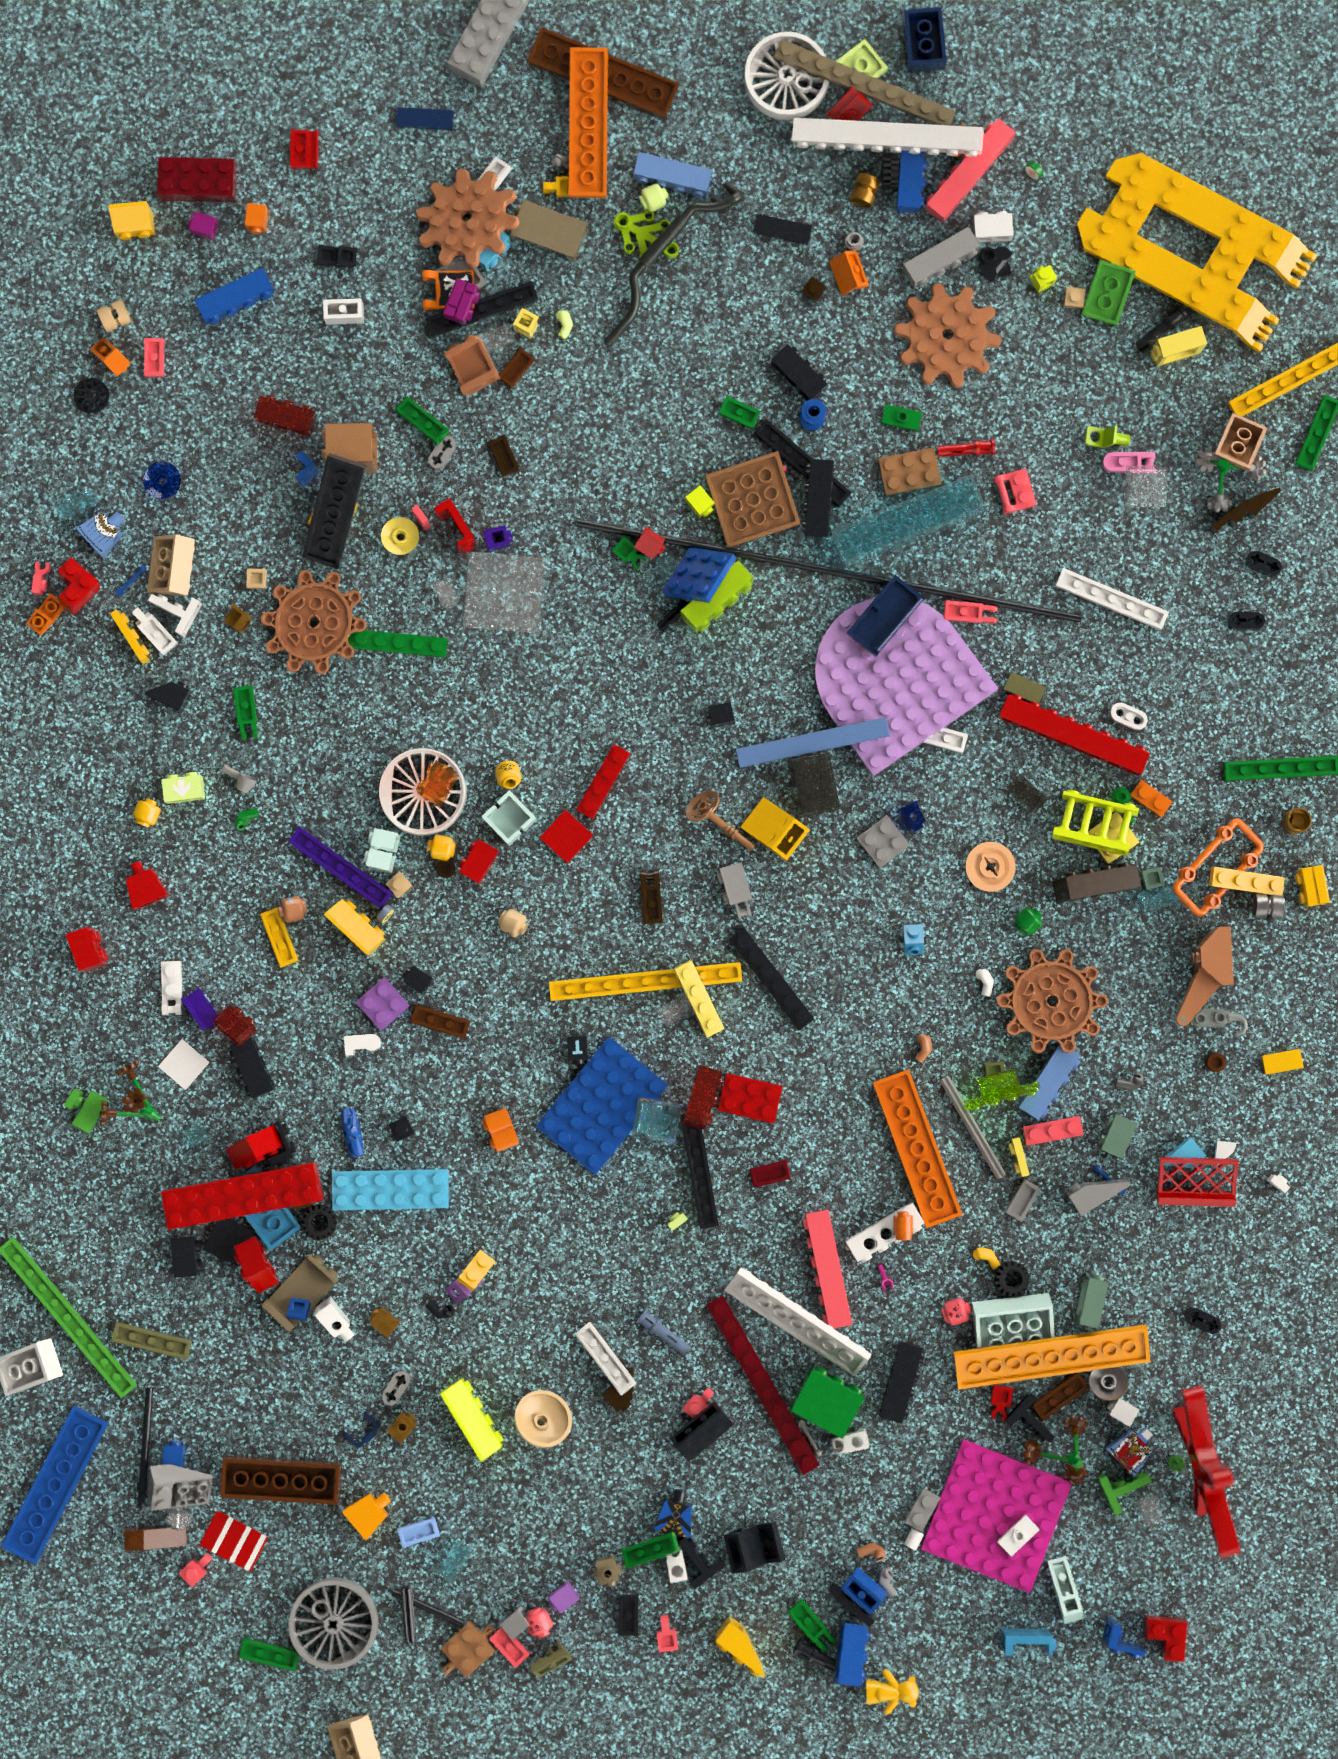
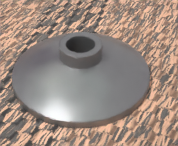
[1089,1367,1128,1401]

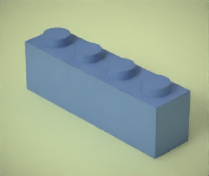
[634,152,712,198]
[1017,1043,1081,1120]

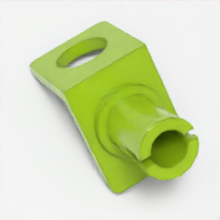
[1085,425,1130,449]

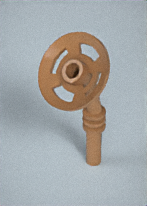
[686,790,755,851]

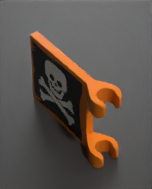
[422,270,474,311]

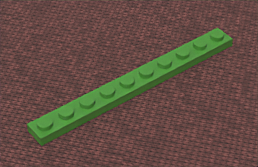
[0,1237,137,1398]

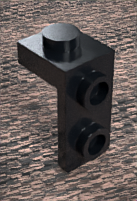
[268,1121,297,1168]

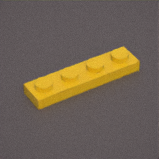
[1209,867,1285,895]

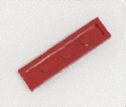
[576,744,631,820]

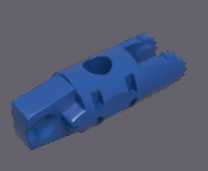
[341,1108,364,1158]

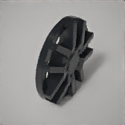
[73,377,110,414]

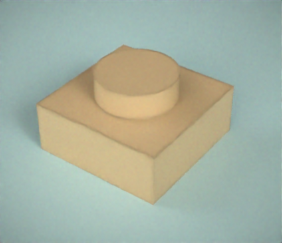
[1064,287,1086,309]
[246,569,267,589]
[385,872,413,899]

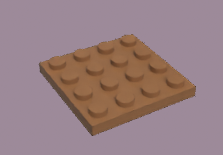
[706,451,801,548]

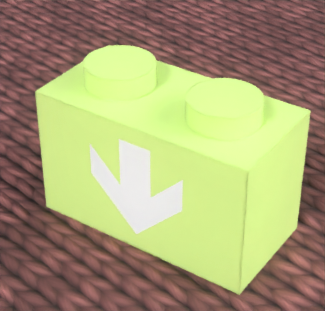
[162,772,205,804]

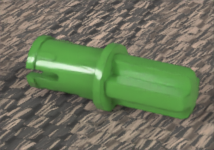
[1168,1455,1186,1472]

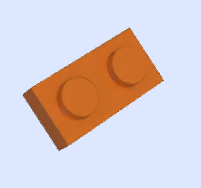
[1130,779,1172,818]

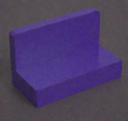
[181,988,222,1031]

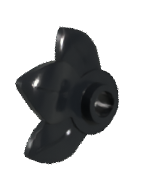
[979,246,1012,282]

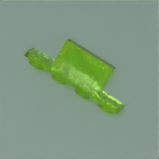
[964,1069,1040,1111]

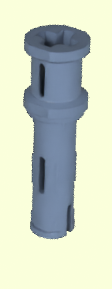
[636,1309,690,1355]

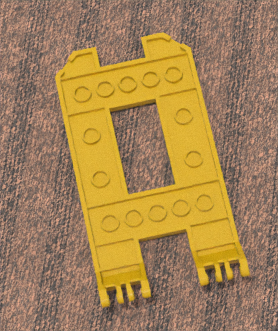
[1077,153,1317,352]

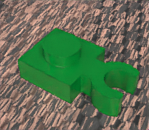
[612,536,646,569]

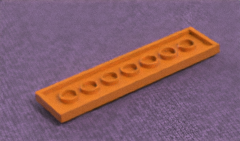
[569,48,608,198]
[872,1069,963,1228]

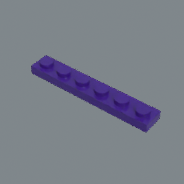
[288,826,393,909]

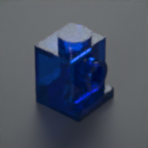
[898,801,926,832]

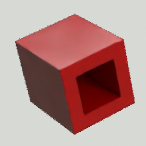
[634,527,665,559]

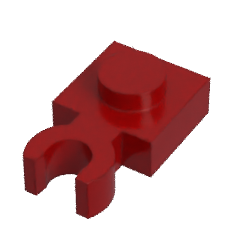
[990,1384,1013,1421]

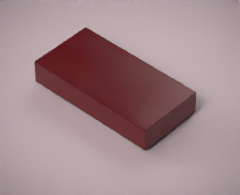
[749,1160,791,1188]

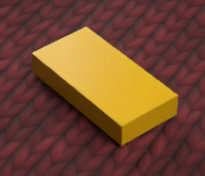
[1261,1049,1304,1075]

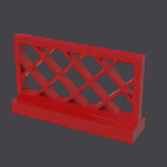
[1155,1157,1239,1207]

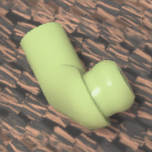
[556,310,573,340]

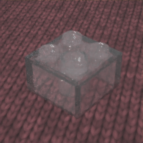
[1124,466,1168,507]

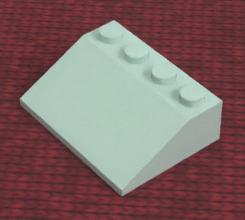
[972,1293,1055,1348]

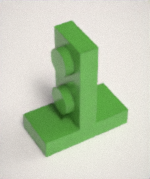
[1097,1471,1152,1515]

